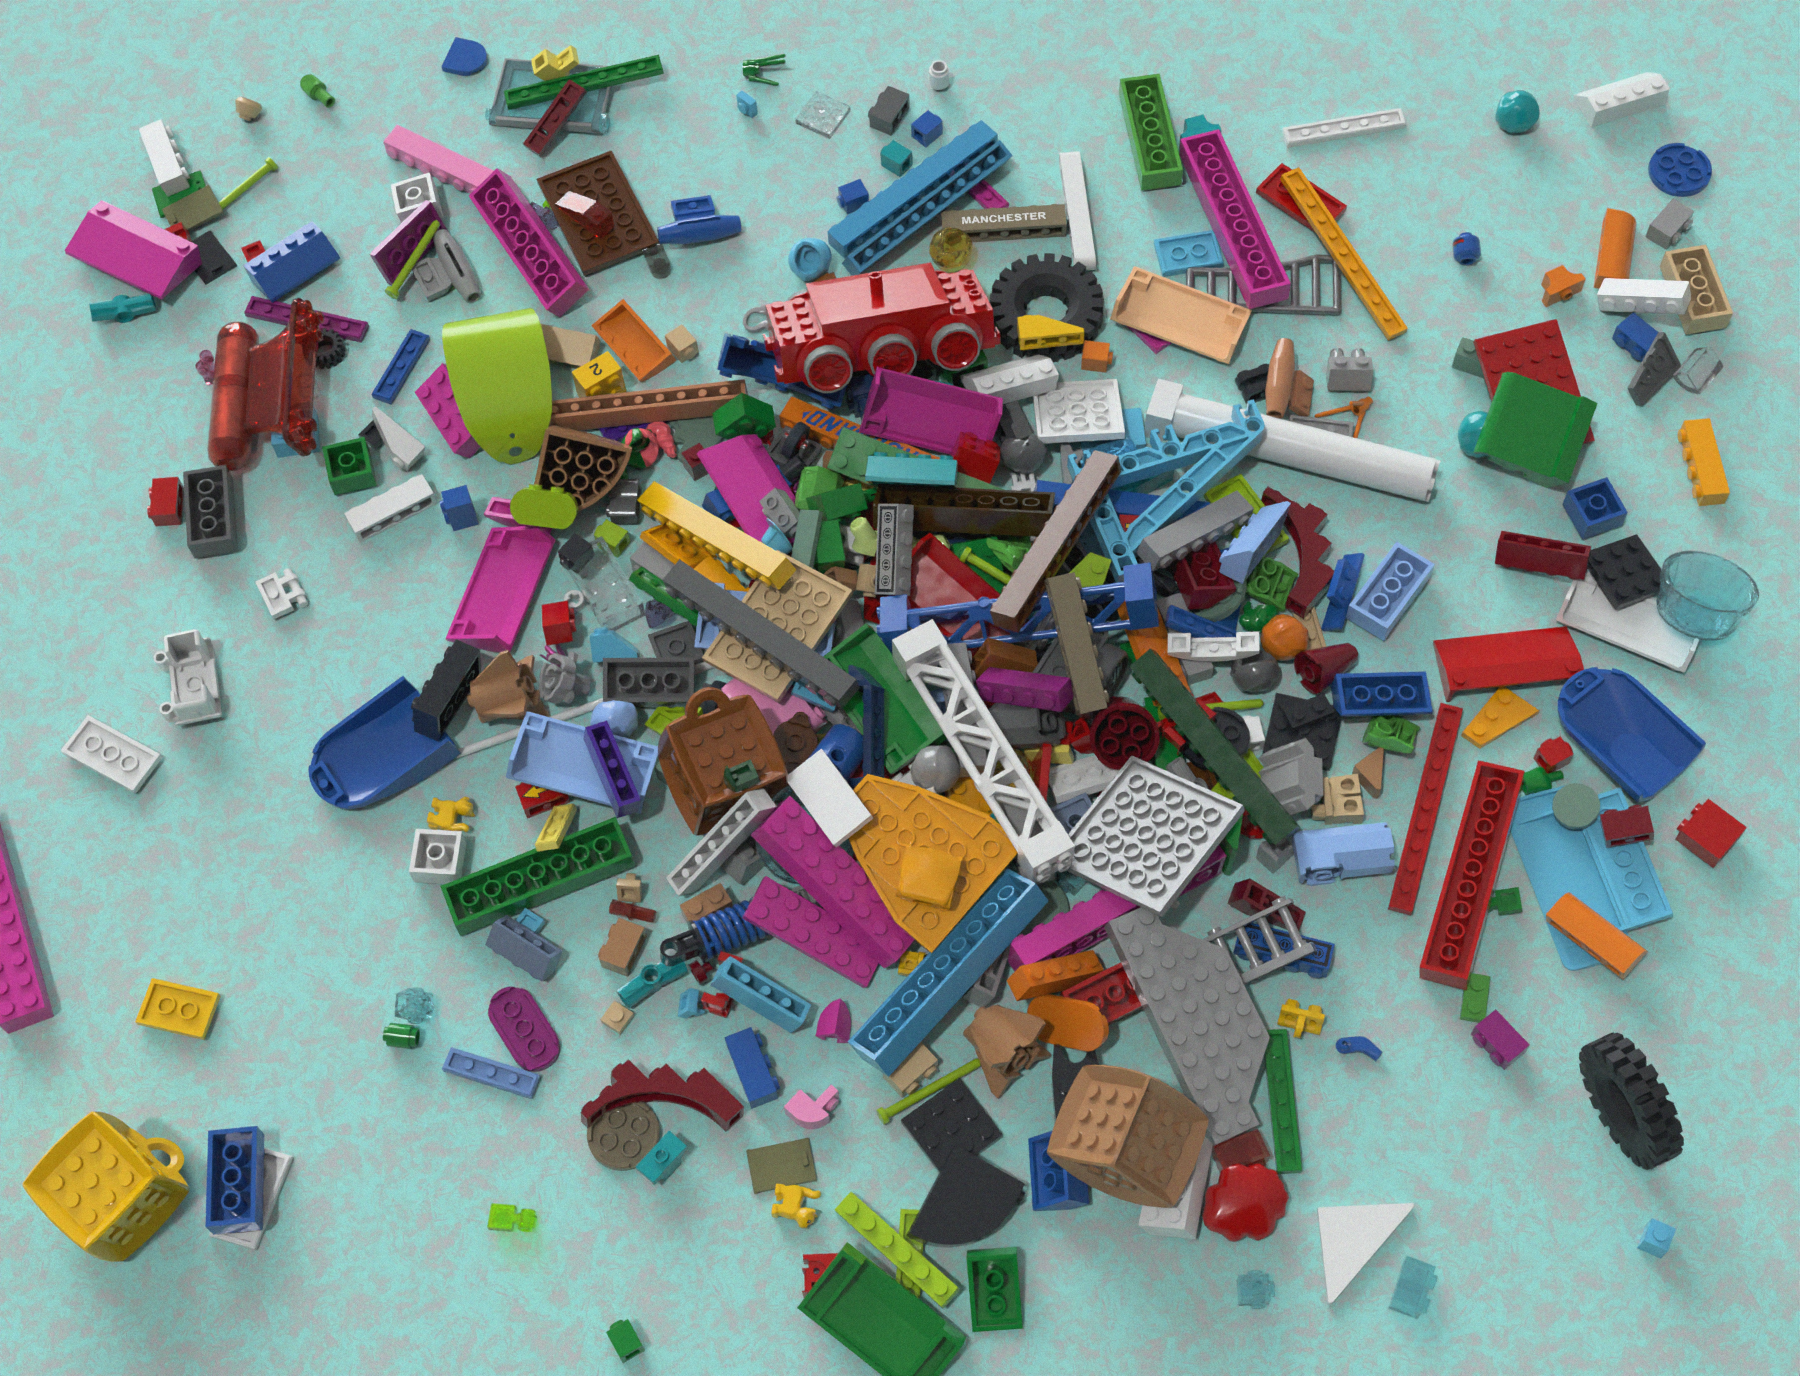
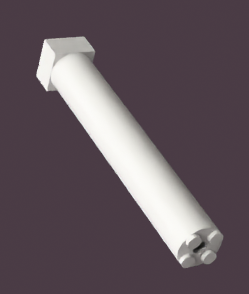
[1144,378,1440,502]

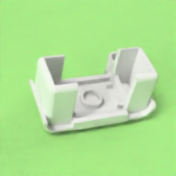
[154,629,222,726]

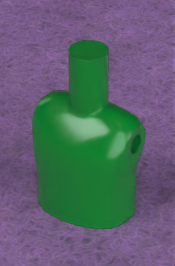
[1522,767,1564,795]

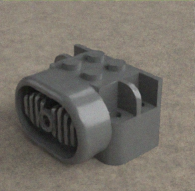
[1032,631,1129,721]

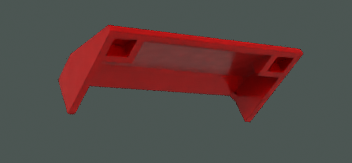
[892,533,1029,658]
[1433,626,1584,702]

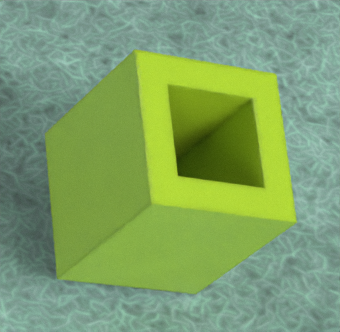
[594,519,630,558]

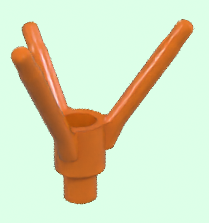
[1314,397,1373,438]

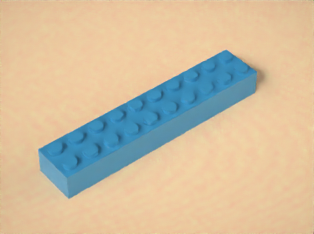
[848,868,1048,1077]

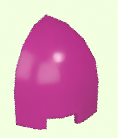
[815,998,851,1043]

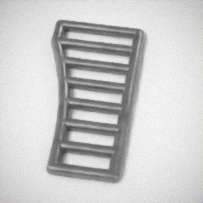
[1186,254,1341,315]

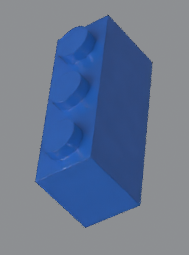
[724,1027,780,1109]

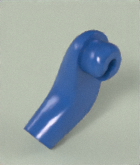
[1335,1036,1383,1062]

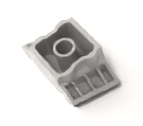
[1258,738,1323,815]

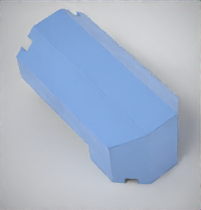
[1291,822,1395,886]

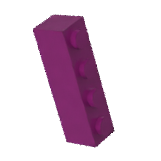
[976,667,1074,712]

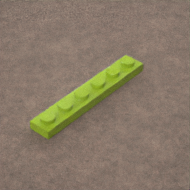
[834,1192,960,1309]

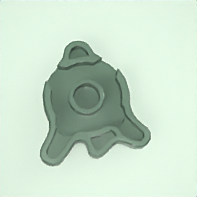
[669,416,724,463]

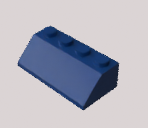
[243,221,341,303]
[1331,671,1433,716]

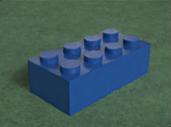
[205,1126,265,1235]

